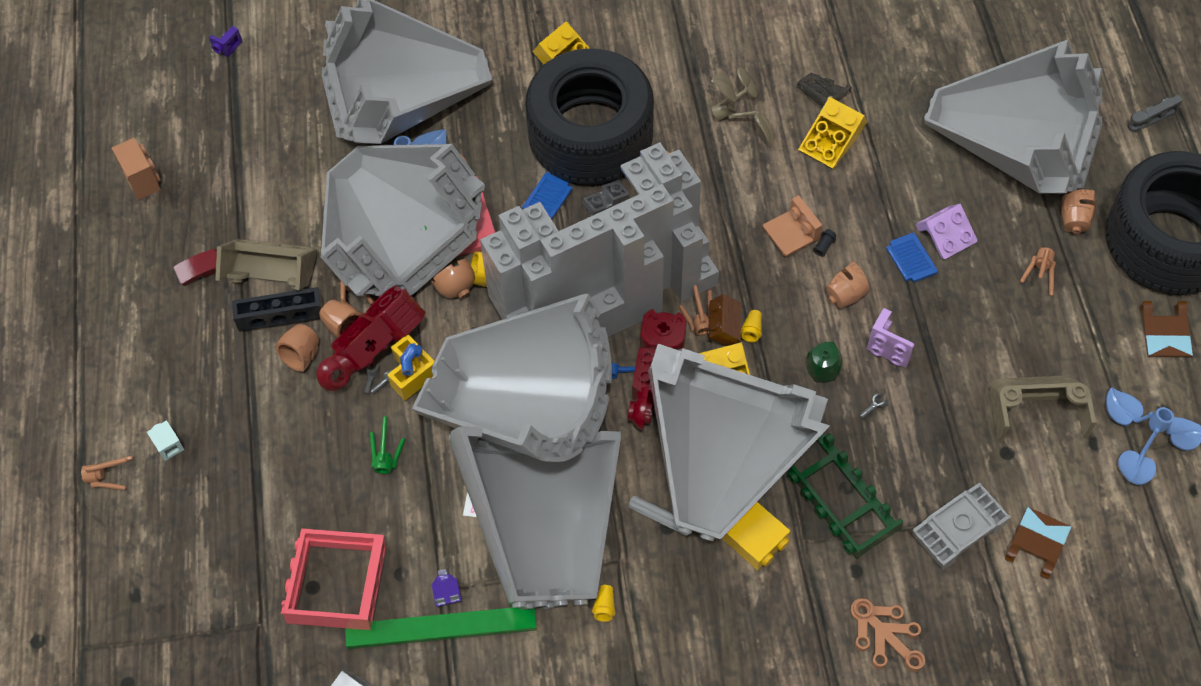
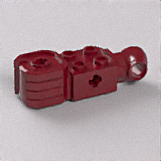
[316,285,426,392]
[628,309,687,431]

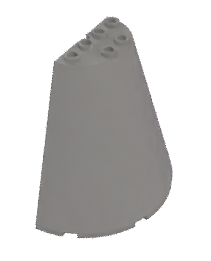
[412,294,612,462]
[449,426,621,610]

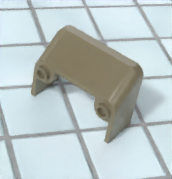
[215,239,317,290]
[989,375,1097,443]

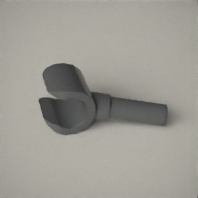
[364,364,380,395]
[370,370,392,394]
[859,393,889,418]

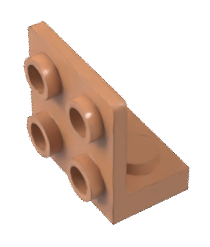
[763,195,823,257]

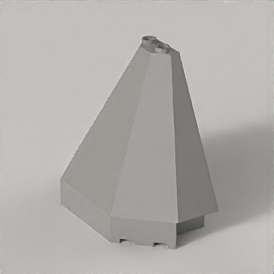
[322,0,492,144]
[924,39,1102,193]
[321,144,485,296]
[648,344,830,541]

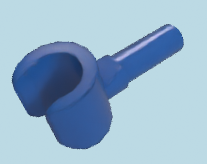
[611,363,636,379]

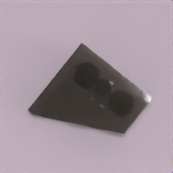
[796,73,852,107]

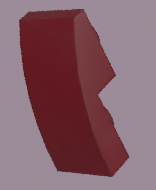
[174,249,217,286]

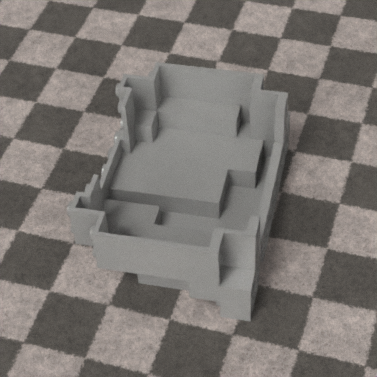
[480,142,719,337]

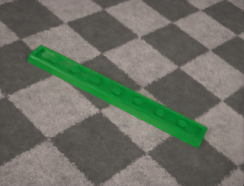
[346,607,537,649]

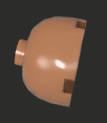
[431,259,475,299]

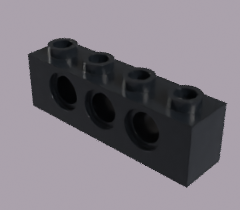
[232,287,323,332]

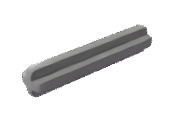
[629,496,689,536]

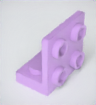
[915,204,977,259]
[867,308,914,368]

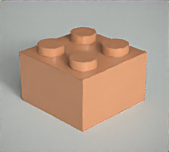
[112,138,161,200]

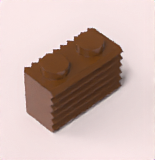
[708,294,741,346]

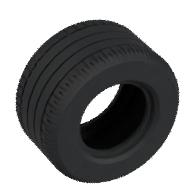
[525,48,654,185]
[1105,151,1201,295]

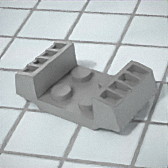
[912,483,1011,570]

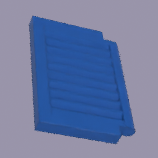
[522,172,573,219]
[886,232,938,283]

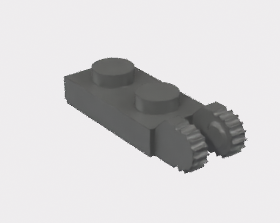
[1128,95,1183,132]

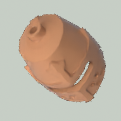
[1061,189,1096,234]
[826,262,870,309]
[319,299,361,337]
[276,324,319,372]

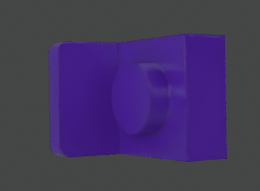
[209,26,243,57]

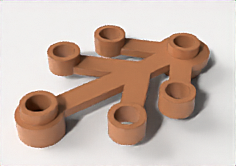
[850,598,925,672]

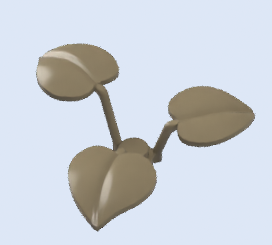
[711,67,774,148]

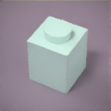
[147,420,184,461]

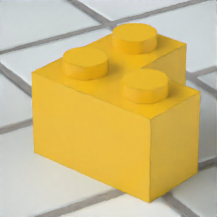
[387,335,435,401]

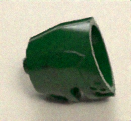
[807,342,843,383]

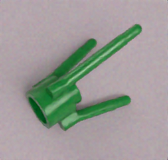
[370,416,405,474]

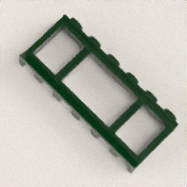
[787,433,903,560]

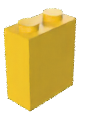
[721,502,790,571]

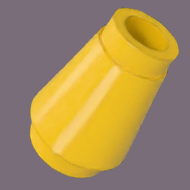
[741,310,762,343]
[592,585,615,622]

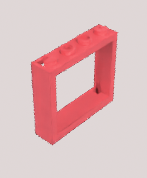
[281,529,387,630]

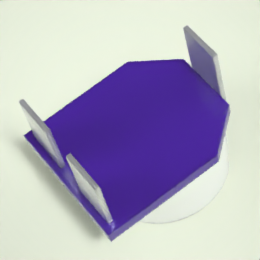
[432,569,461,607]

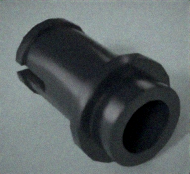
[813,229,837,257]

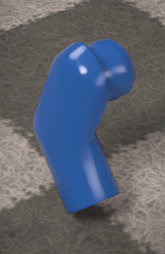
[400,343,422,375]

